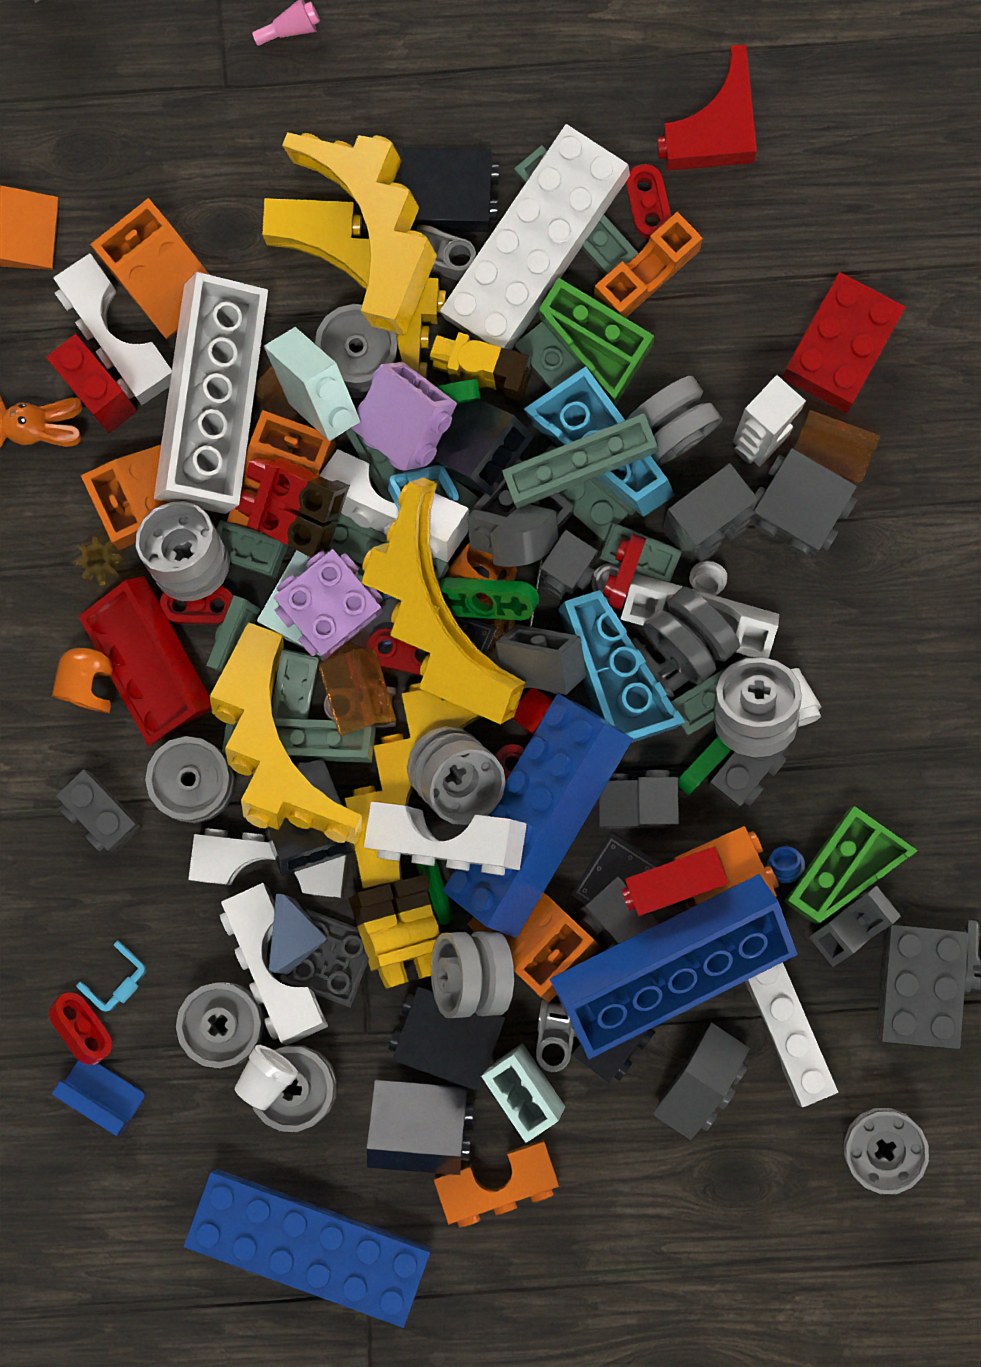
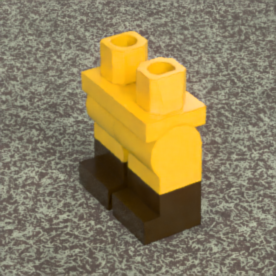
[430,332,532,408]
[348,874,440,989]

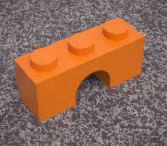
[594,212,703,318]
[434,1139,559,1228]

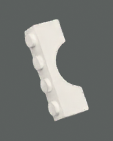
[54,253,172,405]
[733,375,806,467]
[319,449,469,563]
[621,573,779,659]
[364,802,527,876]
[188,828,349,898]
[220,883,328,1046]
[745,962,838,1108]

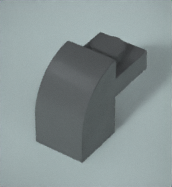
[467,504,558,567]
[809,886,901,967]

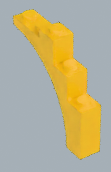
[282,132,437,335]
[262,198,446,380]
[361,478,526,725]
[210,622,362,844]
[345,683,483,889]

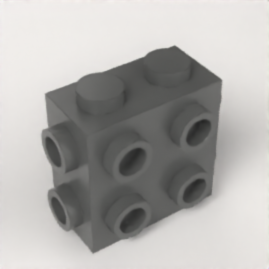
[751,448,857,557]

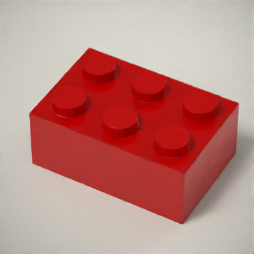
[782,272,905,414]

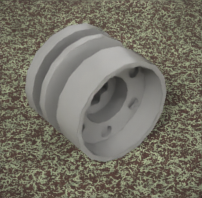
[136,501,230,601]
[407,726,506,825]
[844,1108,929,1194]

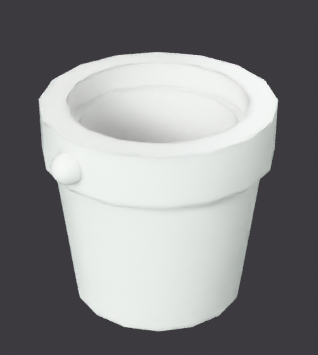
[234,1045,298,1110]

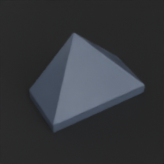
[269,894,327,975]

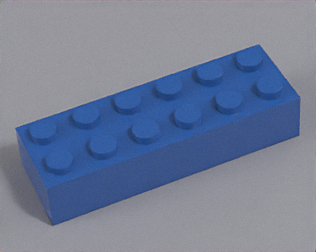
[443,693,633,938]
[550,874,798,1059]
[184,1169,432,1328]

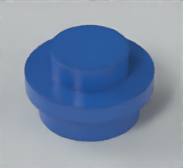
[767,846,805,883]

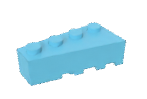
[524,367,675,517]
[558,590,685,743]

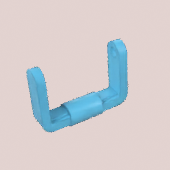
[388,465,459,511]
[76,940,147,1011]

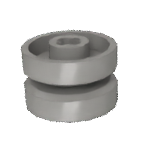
[315,304,397,398]
[625,376,722,466]
[714,657,802,757]
[145,736,236,824]
[431,930,514,1018]
[176,982,266,1069]
[252,1045,337,1132]

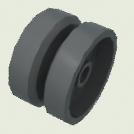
[643,586,741,685]

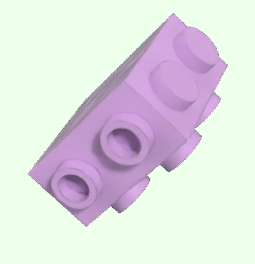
[351,362,457,471]
[274,549,383,660]

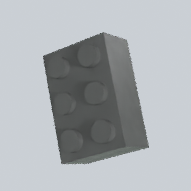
[662,463,759,565]
[876,925,969,1049]

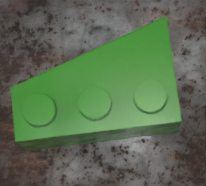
[539,277,654,406]
[784,806,918,924]

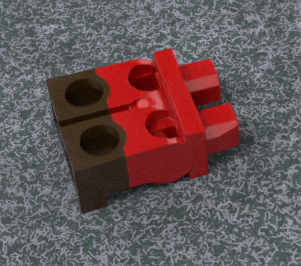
[235,457,350,558]

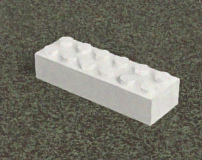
[440,124,630,350]
[154,272,268,514]

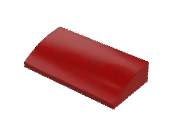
[78,576,212,746]

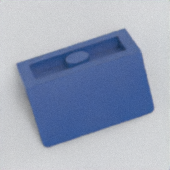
[52,1060,146,1136]

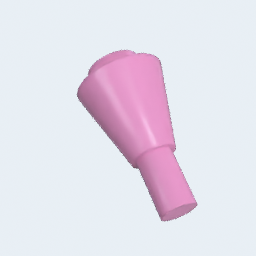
[252,0,320,46]

